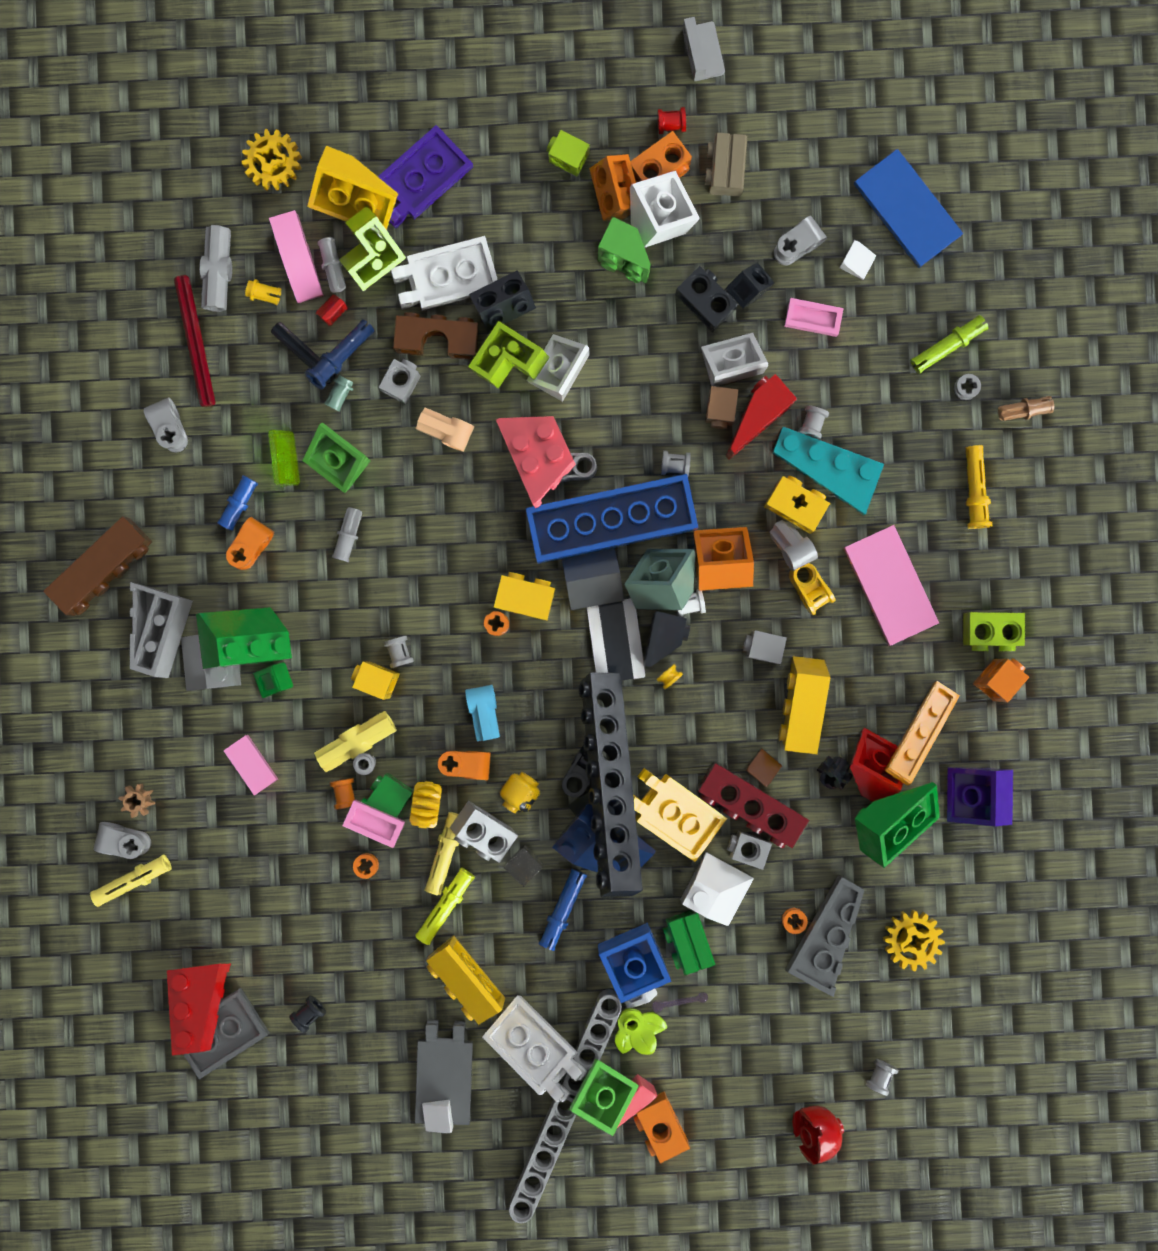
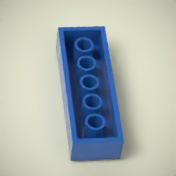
[526,474,698,564]

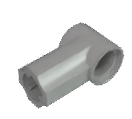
[770,520,818,571]

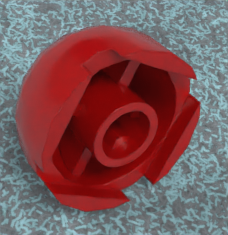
[792,1106,844,1165]

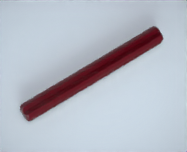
[174,275,216,407]

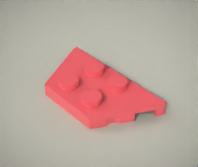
[496,416,576,508]

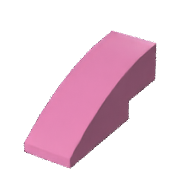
[269,210,324,303]

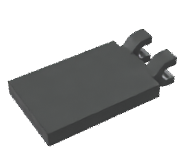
[415,1019,473,1125]

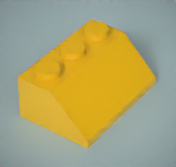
[426,935,505,1025]

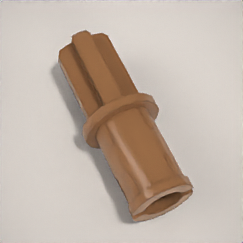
[998,396,1054,421]

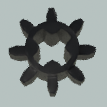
[817,756,853,790]

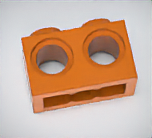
[630,131,692,182]
[589,154,636,221]
[973,658,1029,702]

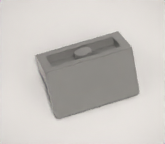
[682,17,725,82]

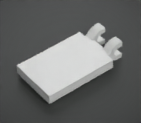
[391,236,498,310]
[483,995,588,1102]

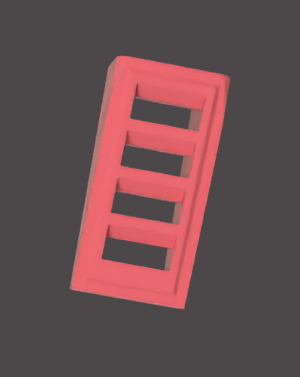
[617,1074,658,1128]

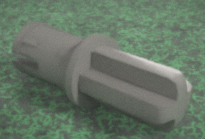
[318,237,346,293]
[332,507,362,562]

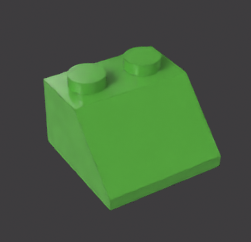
[569,1059,639,1136]

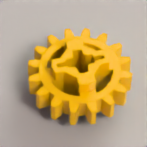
[242,129,302,191]
[883,910,945,971]

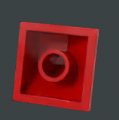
[850,728,903,802]

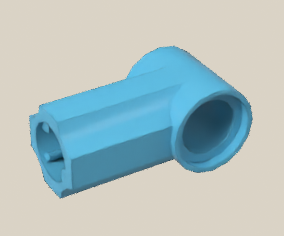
[465,685,500,741]

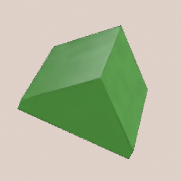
[302,423,371,493]

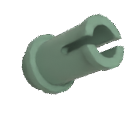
[324,375,353,412]

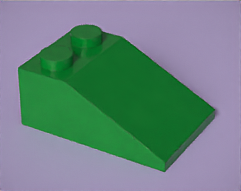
[855,782,940,868]

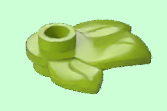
[615,1008,667,1055]

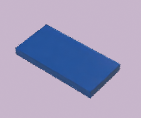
[854,149,963,268]

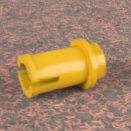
[245,279,282,305]

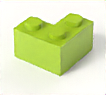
[339,206,406,291]
[468,321,550,389]

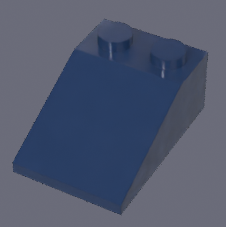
[552,802,656,872]

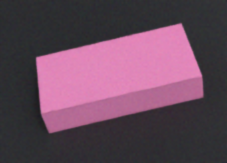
[784,298,844,337]
[224,735,278,795]
[343,800,405,848]

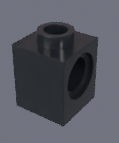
[726,262,775,308]

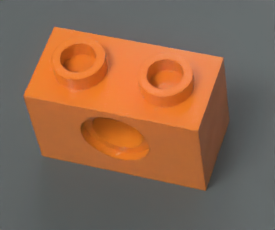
[633,1091,690,1163]

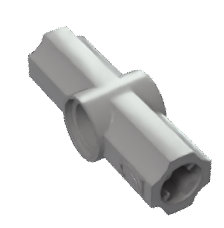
[200,225,232,312]

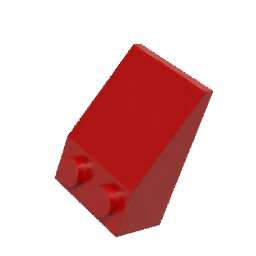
[726,374,797,460]

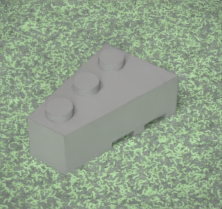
[130,582,193,678]

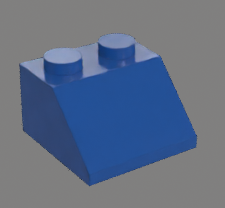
[598,923,672,1003]

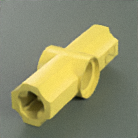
[314,711,397,773]

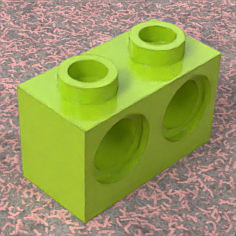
[963,612,1025,651]

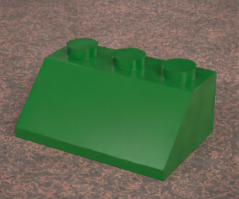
[196,607,292,669]

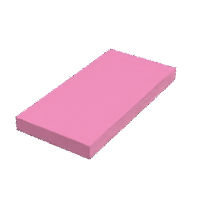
[844,525,939,646]

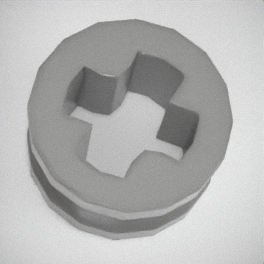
[954,374,981,400]

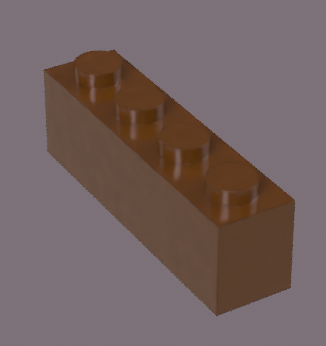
[43,516,152,616]

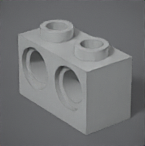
[450,801,518,863]

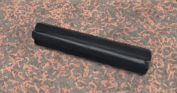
[271,322,337,384]

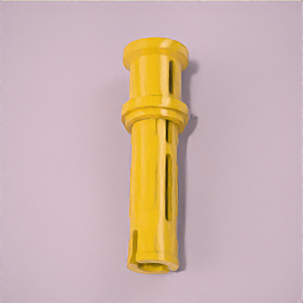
[965,445,992,529]

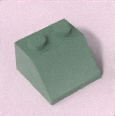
[625,549,695,610]

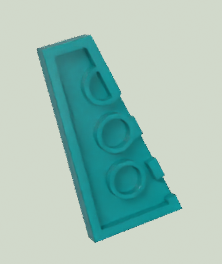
[772,427,884,515]

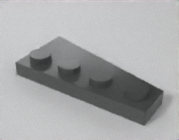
[785,875,864,997]

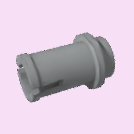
[353,753,376,775]

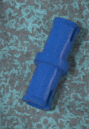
[217,475,258,531]

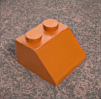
[693,527,754,590]

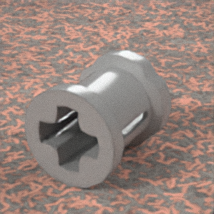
[798,406,829,439]
[661,450,691,476]
[383,636,414,668]
[865,1059,899,1096]

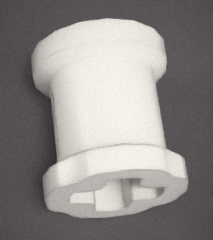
[677,589,706,617]

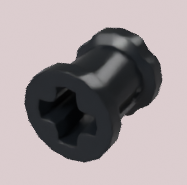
[289,996,326,1033]

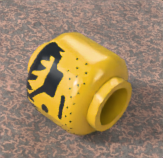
[500,771,540,814]

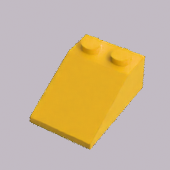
[307,146,398,230]

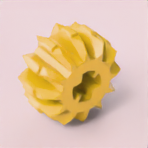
[410,781,442,829]

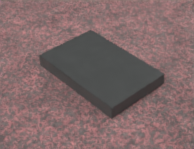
[170,987,270,1079]

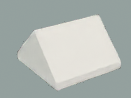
[701,333,768,386]
[526,334,589,402]

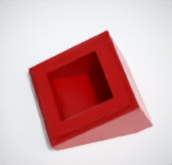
[316,294,347,326]

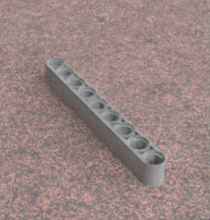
[509,989,622,1223]

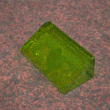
[268,430,300,487]

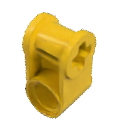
[789,563,836,615]

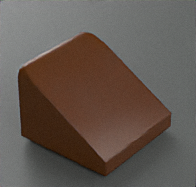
[744,748,782,788]

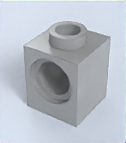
[379,359,421,405]
[743,630,787,664]
[727,830,772,870]

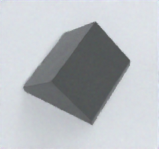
[562,548,624,610]

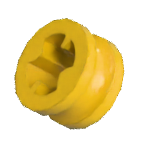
[656,664,683,689]

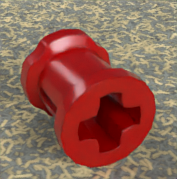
[657,107,686,134]

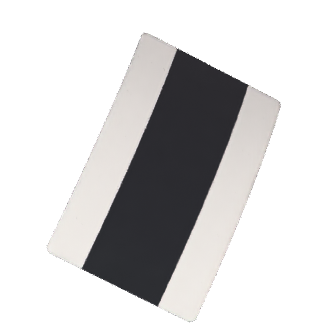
[587,598,645,680]

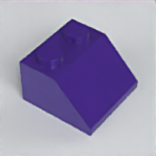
[947,767,1013,827]

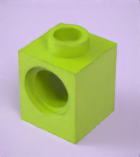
[546,130,590,177]

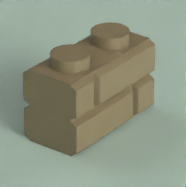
[705,133,747,197]

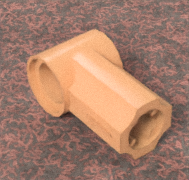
[416,408,474,452]

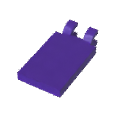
[378,125,473,229]

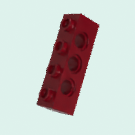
[697,762,810,849]

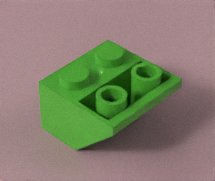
[598,217,651,283]

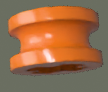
[353,853,379,879]
[782,908,808,934]

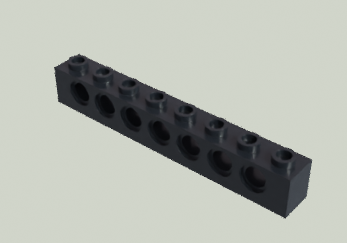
[579,672,643,897]

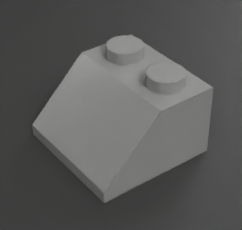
[181,635,241,691]

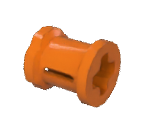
[484,611,509,636]
[330,778,358,809]

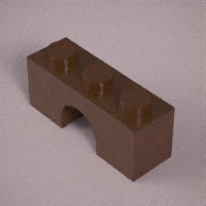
[393,312,479,360]

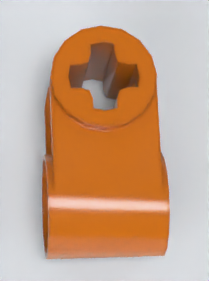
[226,517,274,570]
[438,751,491,780]

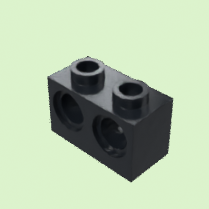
[675,266,738,333]
[469,270,536,332]

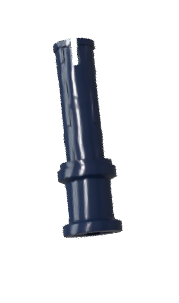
[305,320,375,390]

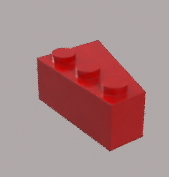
[167,963,231,1056]

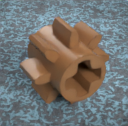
[118,783,155,818]

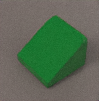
[253,662,293,698]

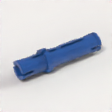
[539,868,587,951]

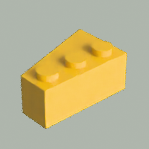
[779,656,830,754]

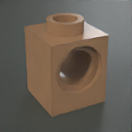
[705,386,738,429]

